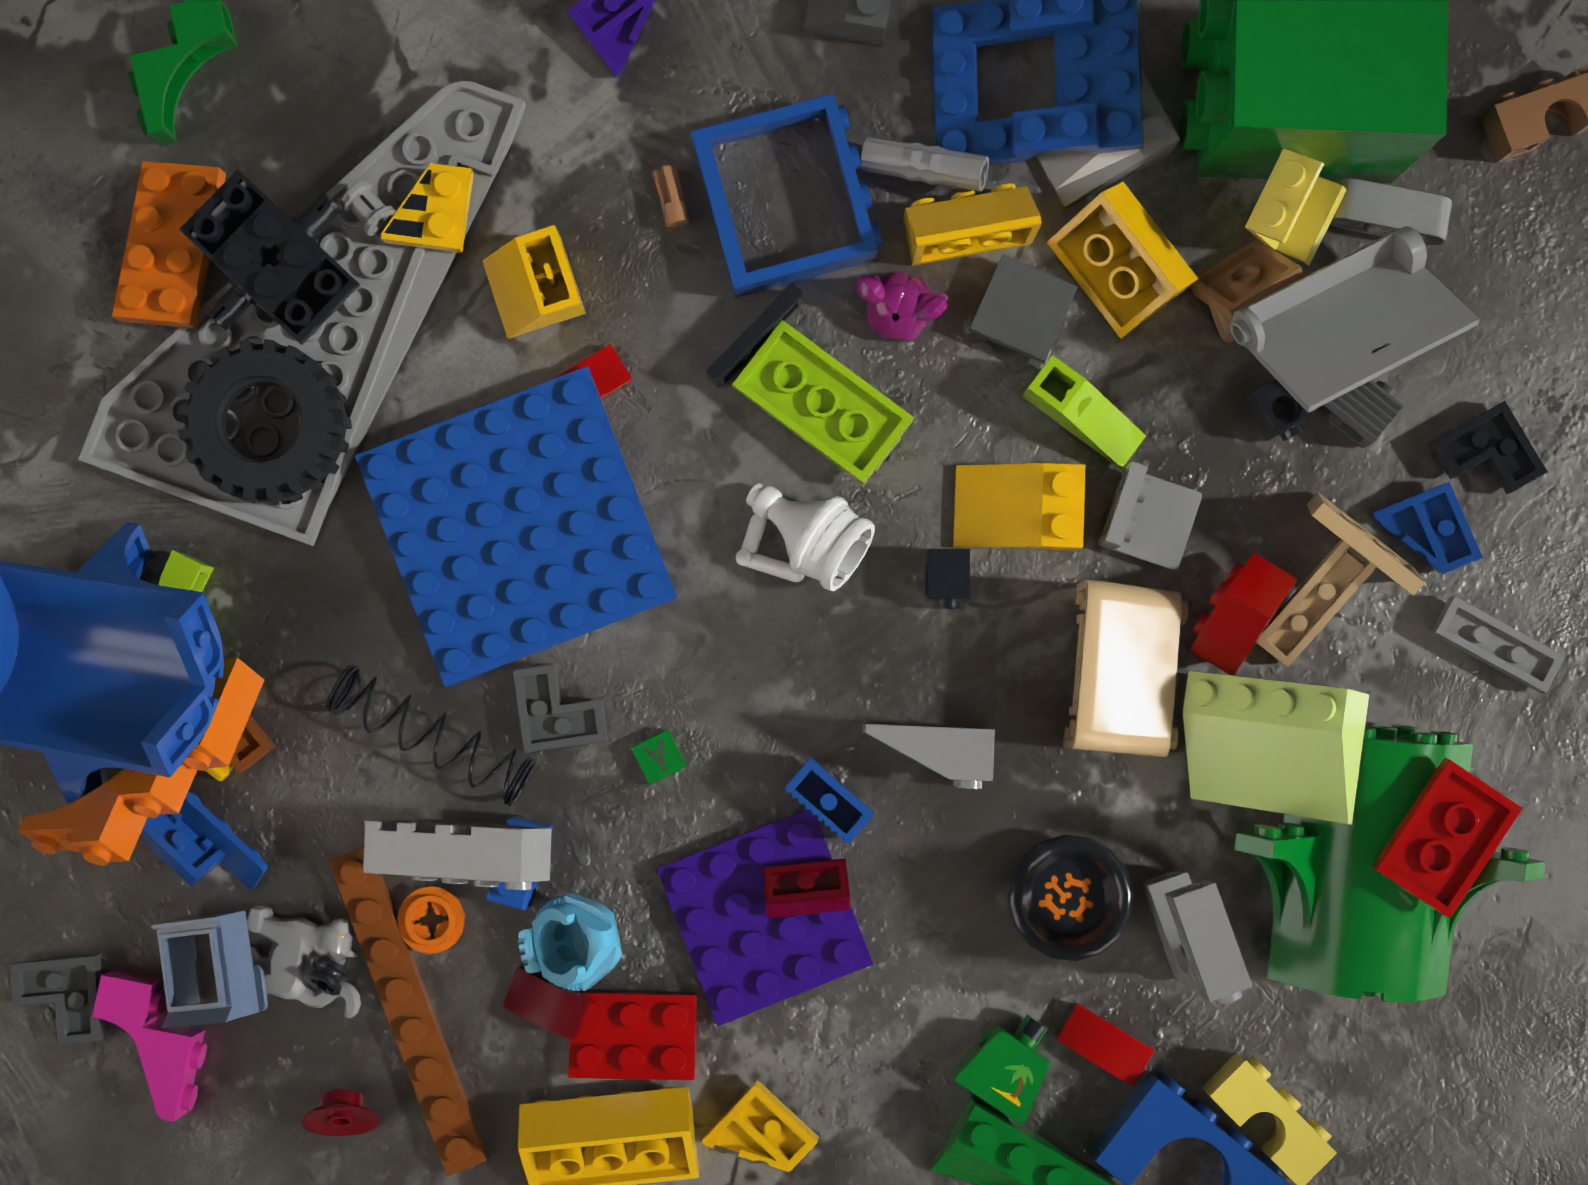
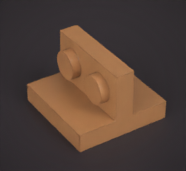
[1190,239,1304,344]

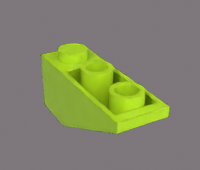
[1022,355,1146,469]

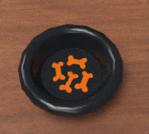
[1008,835,1133,961]

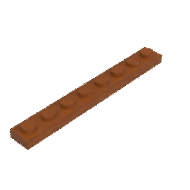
[328,847,489,1177]

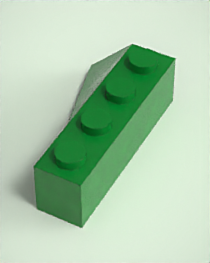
[929,1095,1119,1185]

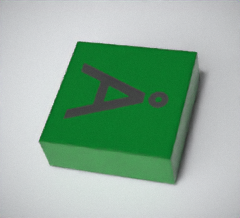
[631,729,687,785]

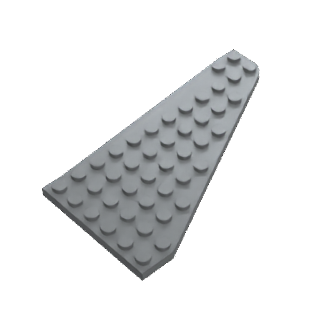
[78,81,526,546]

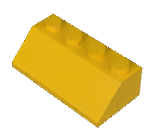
[518,1086,699,1185]

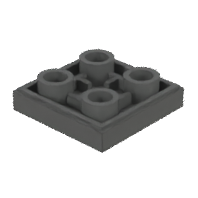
[969,254,1078,364]

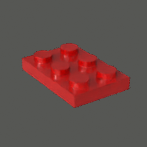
[1371,758,1523,919]
[568,991,697,1081]

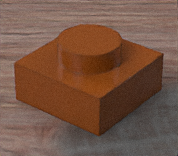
[230,714,276,773]

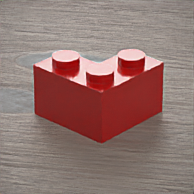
[1190,553,1298,676]

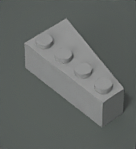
[363,819,552,890]

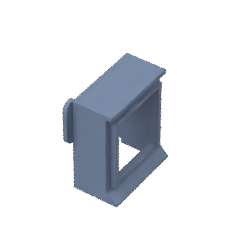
[151,910,268,1028]

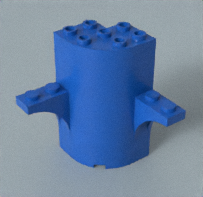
[0,522,224,804]

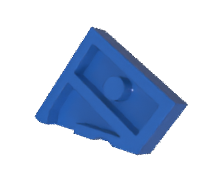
[1371,481,1483,574]

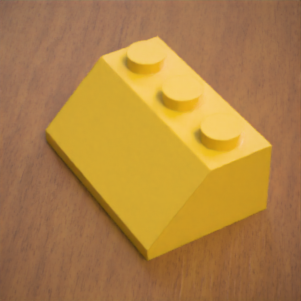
[1047,182,1198,339]
[903,183,1042,266]

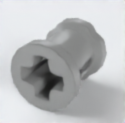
[340,180,396,236]

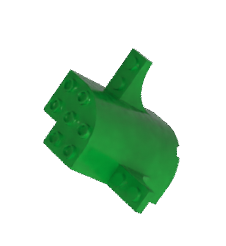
[1235,725,1545,1002]

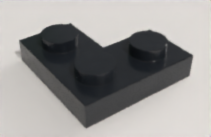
[1429,401,1548,494]

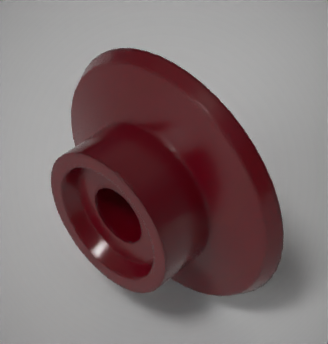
[301,1089,380,1136]

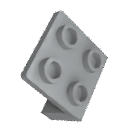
[1098,461,1202,571]

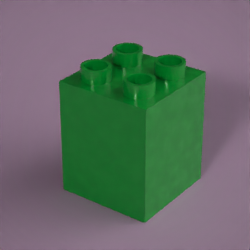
[1179,0,1448,183]

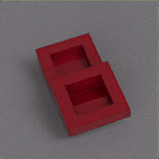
[502,966,592,1041]

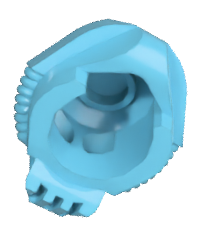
[517,893,622,991]

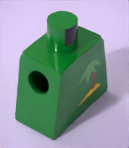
[951,1014,1050,1126]

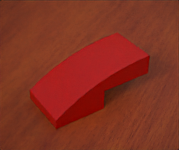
[1056,1003,1156,1087]

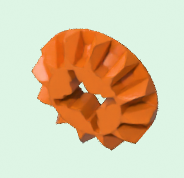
[397,886,466,954]

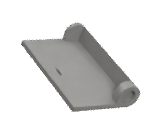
[1230,226,1480,413]

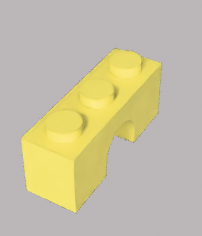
[1201,1053,1337,1185]

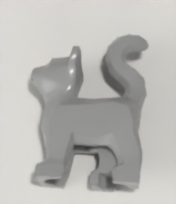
[247,905,361,1018]

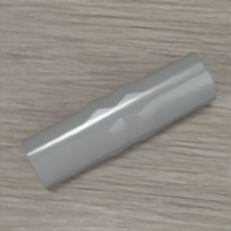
[861,136,989,192]

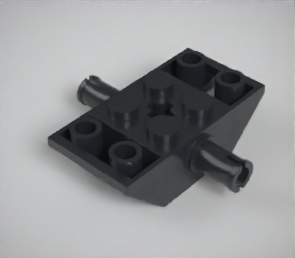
[179,169,360,345]

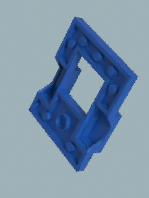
[932,0,1144,166]

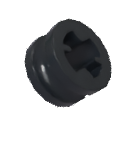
[305,957,349,995]

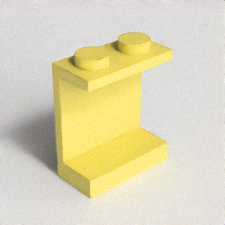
[1245,149,1347,266]

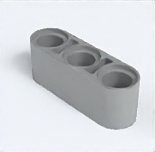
[1330,178,1453,245]

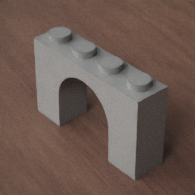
[1140,869,1253,1005]

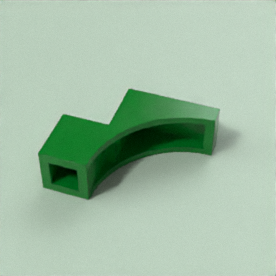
[128,0,238,146]

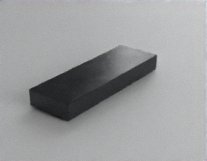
[706,283,803,388]

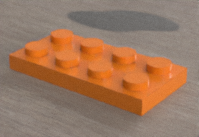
[112,161,226,329]

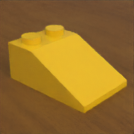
[953,463,1086,553]

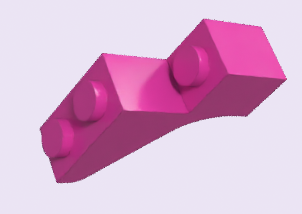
[92,969,207,1122]

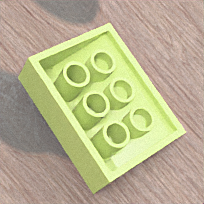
[1183,671,1369,825]

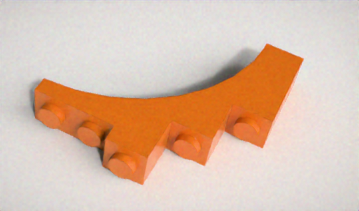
[17,657,264,866]

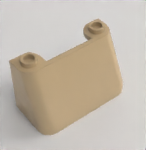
[1063,580,1188,758]

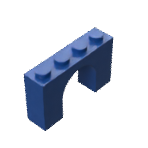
[1089,1072,1291,1185]

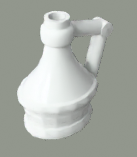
[736,483,875,591]

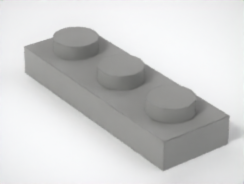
[1430,596,1566,693]

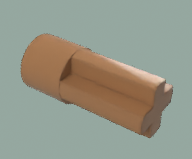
[653,165,690,228]

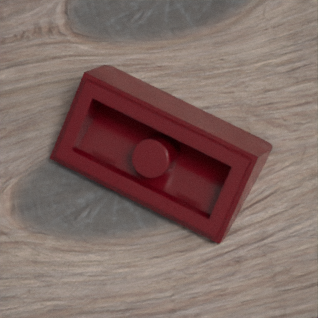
[762,858,851,918]

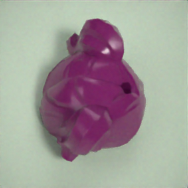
[855,271,949,342]

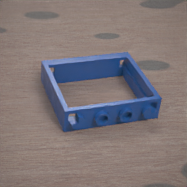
[691,93,883,298]

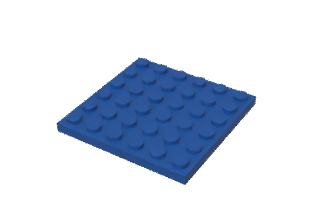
[354,366,678,688]

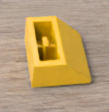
[482,225,586,339]

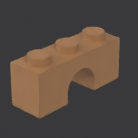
[1480,66,1588,163]

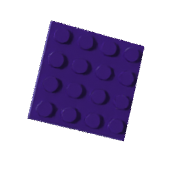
[657,809,873,1026]

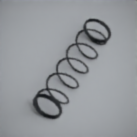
[326,664,536,807]

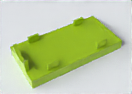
[732,320,914,485]

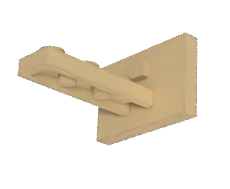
[1257,492,1425,667]

